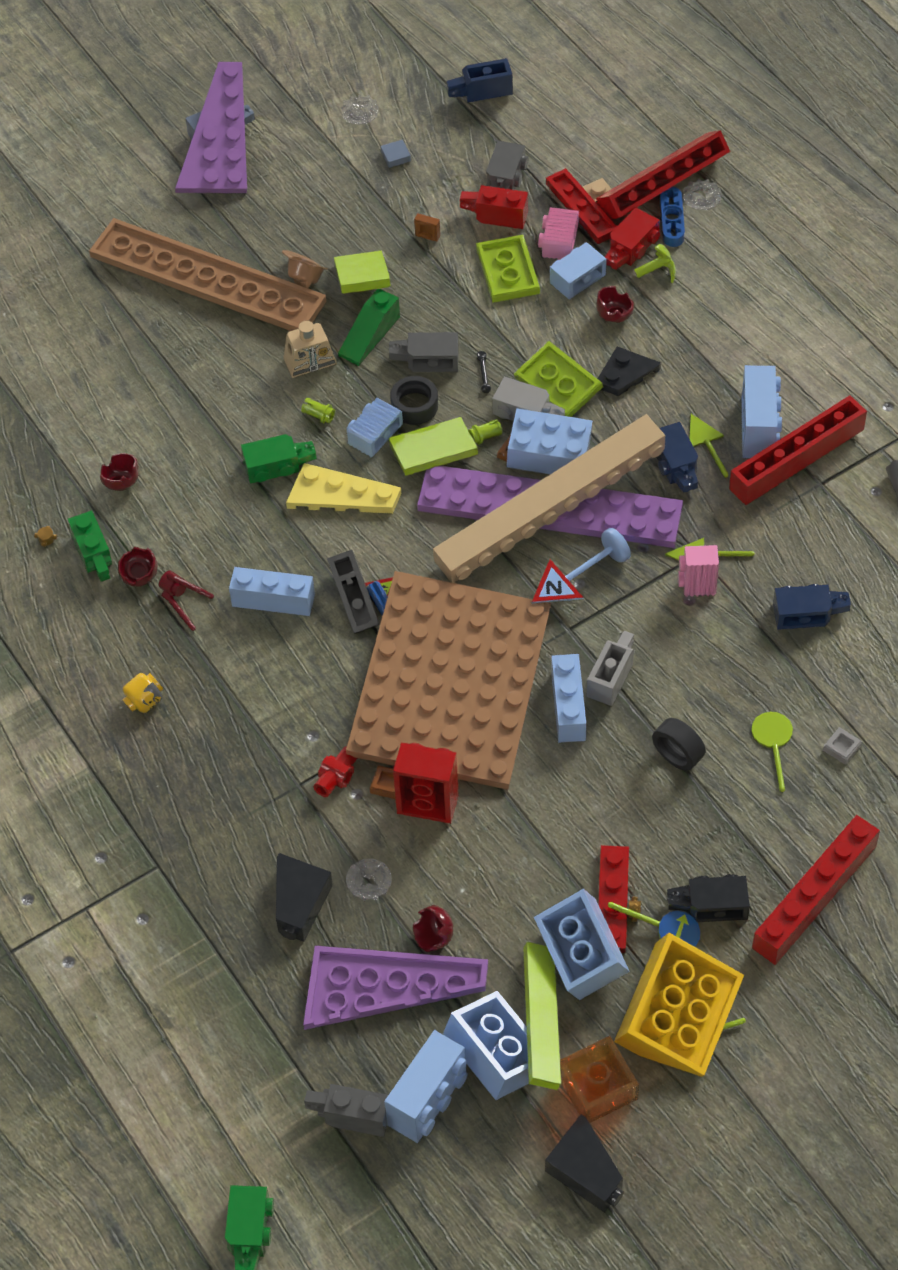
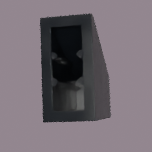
[276,853,333,942]
[545,1114,624,1213]

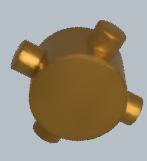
[34,526,57,547]
[629,897,641,922]

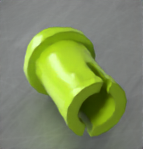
[301,398,335,424]
[468,419,502,445]

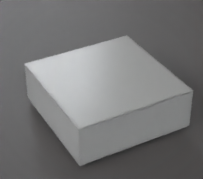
[823,727,862,765]

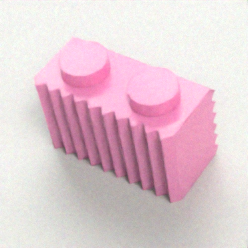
[538,207,579,260]
[678,545,719,597]

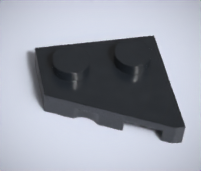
[597,346,661,396]

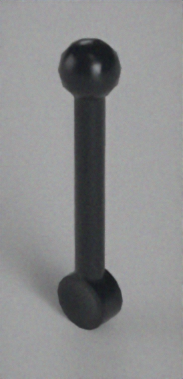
[477,351,491,393]

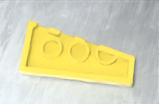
[286,463,401,514]

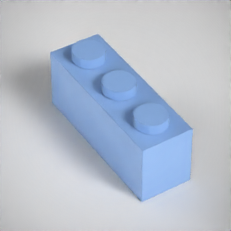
[229,567,315,616]
[551,654,586,743]

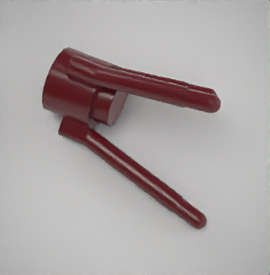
[159,570,214,631]

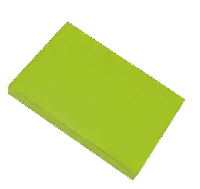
[476,235,540,303]
[334,250,391,294]
[514,341,603,417]
[389,417,478,476]

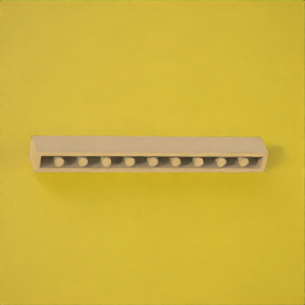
[433,414,665,583]

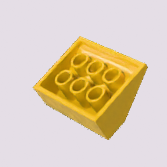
[614,933,744,1077]

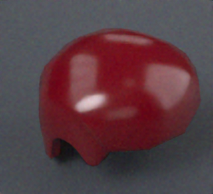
[596,286,634,323]
[100,453,139,491]
[118,547,158,587]
[413,905,454,952]

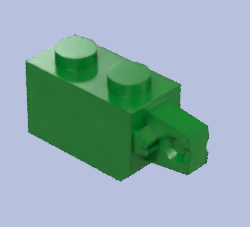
[241,434,317,484]
[68,510,112,582]
[225,1185,274,1270]

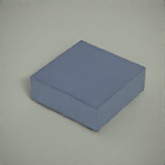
[380,139,411,168]

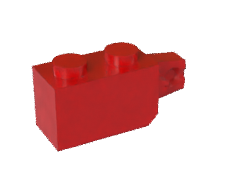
[460,185,528,229]
[605,207,660,270]

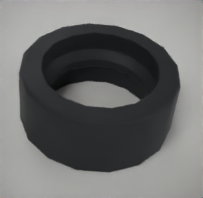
[390,376,438,425]
[652,717,706,771]

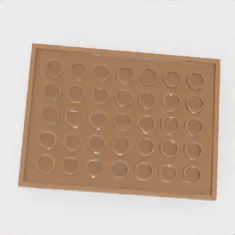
[346,571,551,790]

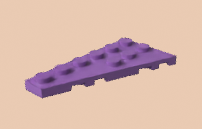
[175,62,247,193]
[303,946,488,1030]

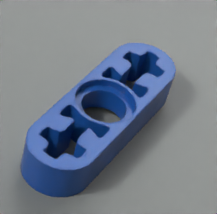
[660,187,685,247]

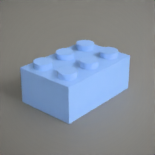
[741,365,782,458]
[507,408,593,474]
[534,889,630,1000]
[443,991,529,1100]
[385,1030,468,1143]

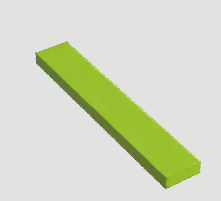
[523,942,561,1090]

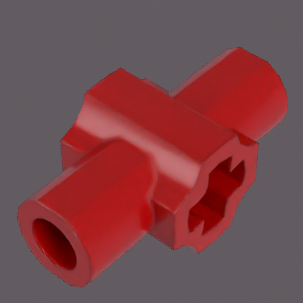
[313,746,358,797]

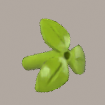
[634,244,676,283]

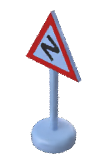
[531,528,631,603]

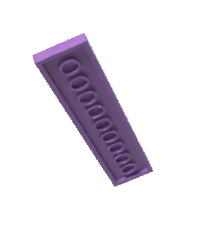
[417,466,683,548]

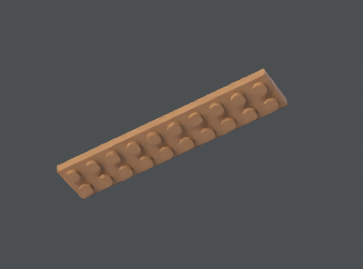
[89,218,327,331]

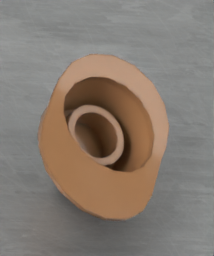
[282,250,328,288]

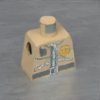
[284,321,337,378]

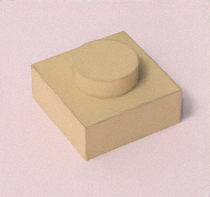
[583,178,611,204]

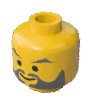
[122,673,163,713]

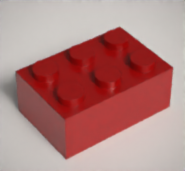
[393,742,459,824]

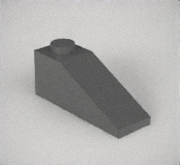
[327,549,379,634]

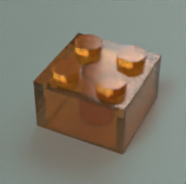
[560,1036,639,1123]

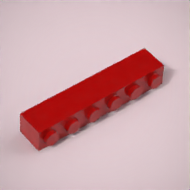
[596,130,731,219]
[729,395,867,505]
[752,814,880,965]

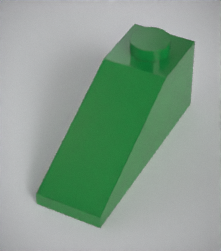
[338,289,400,366]

